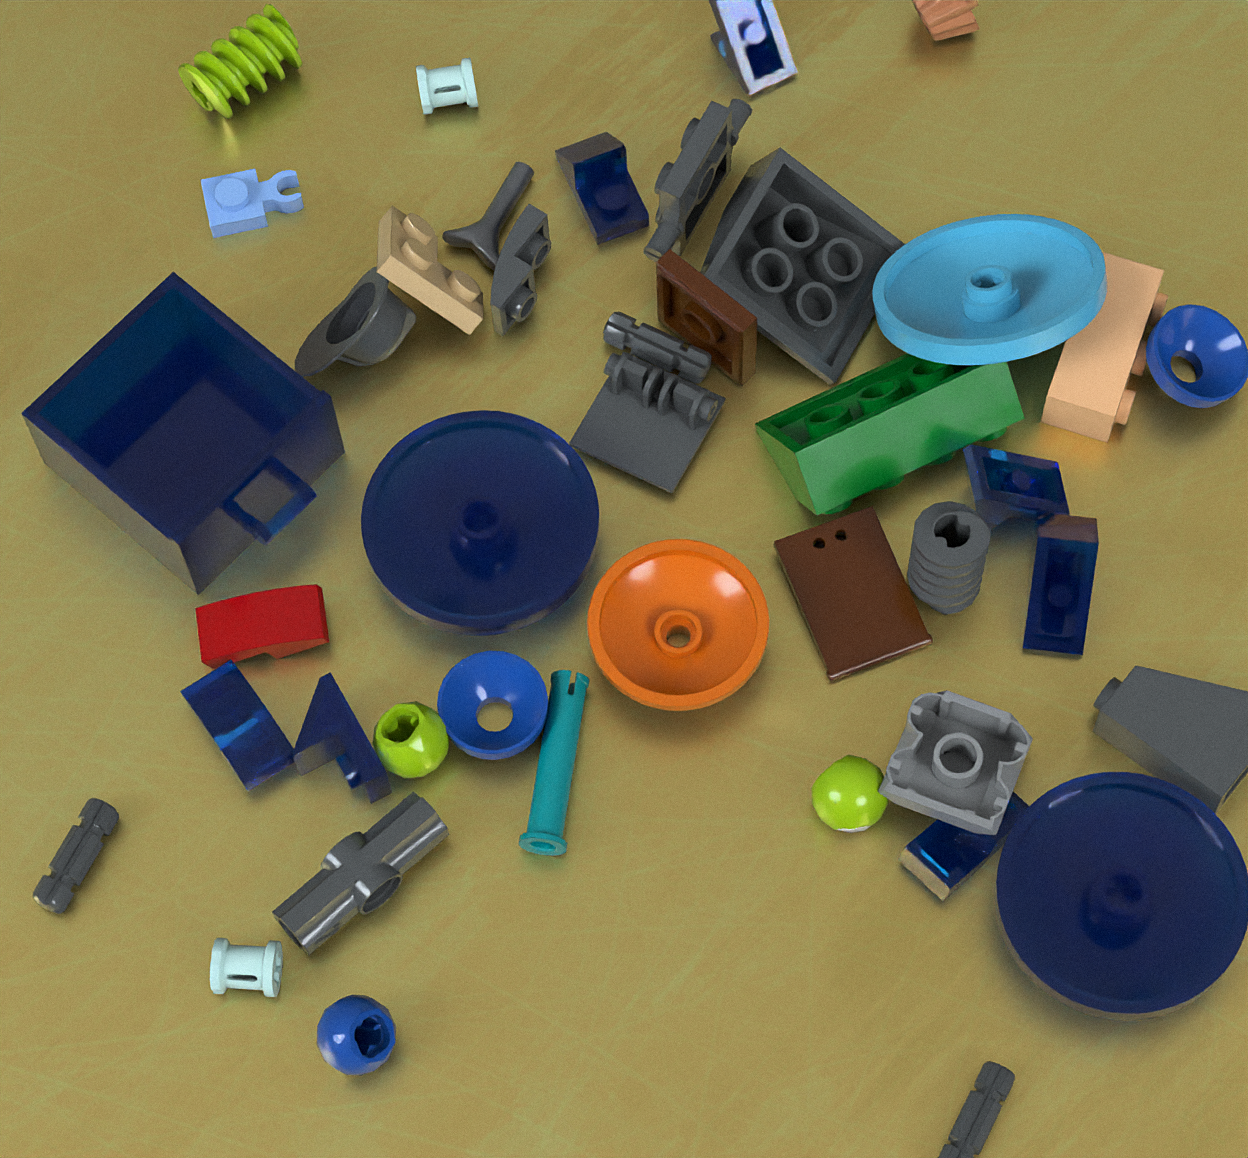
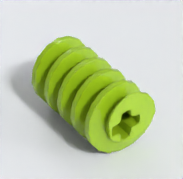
[178,4,302,119]

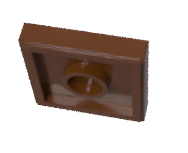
[656,249,757,386]

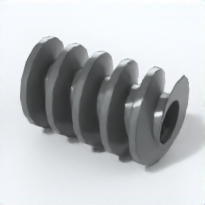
[907,501,991,615]

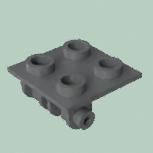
[569,352,726,493]

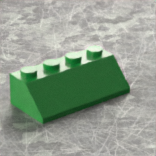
[755,353,1025,515]

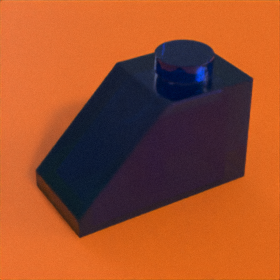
[1023,512,1099,655]

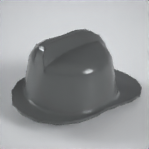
[295,266,416,377]

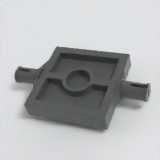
[644,99,752,262]

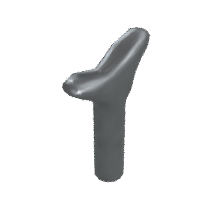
[442,162,534,271]

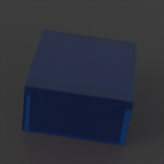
[21,272,345,595]

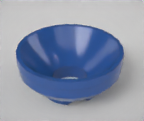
[1146,304,1248,408]
[437,651,548,760]

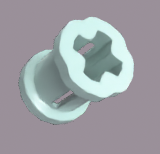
[416,57,478,115]
[210,938,283,997]

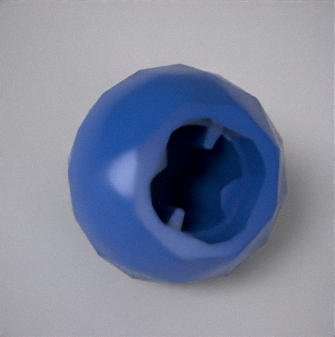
[317,994,396,1076]

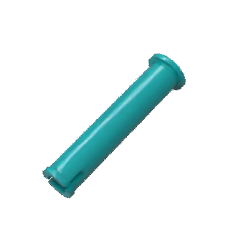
[519,670,589,856]

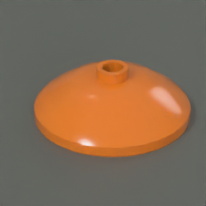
[587,539,769,711]

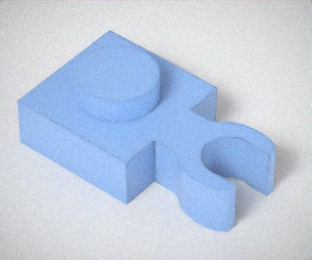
[201,168,304,238]

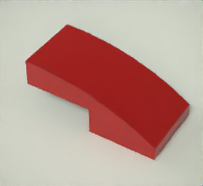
[195,584,329,669]

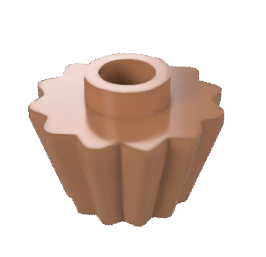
[912,0,980,41]

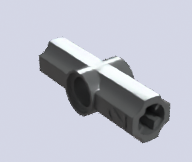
[272,792,449,955]

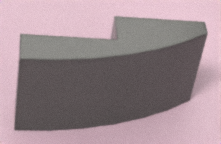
[490,204,551,336]

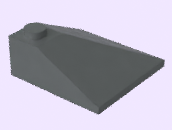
[700,147,905,385]

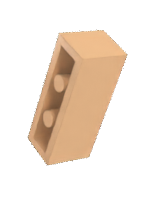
[1041,252,1169,443]

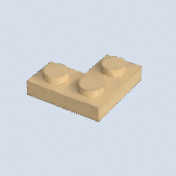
[377,206,483,335]

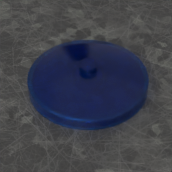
[361,410,600,636]
[994,772,1248,1020]

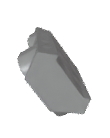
[878,690,1033,835]

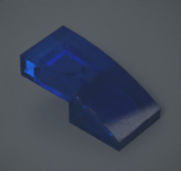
[180,660,299,791]
[898,792,1034,901]

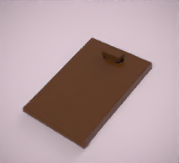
[773,506,933,681]

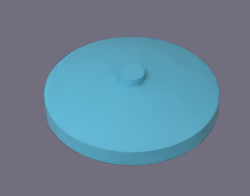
[872,214,1107,365]

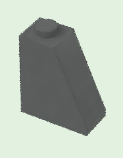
[1093,665,1248,818]

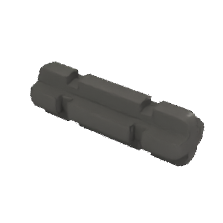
[603,312,711,384]
[33,798,119,914]
[938,1061,1015,1158]

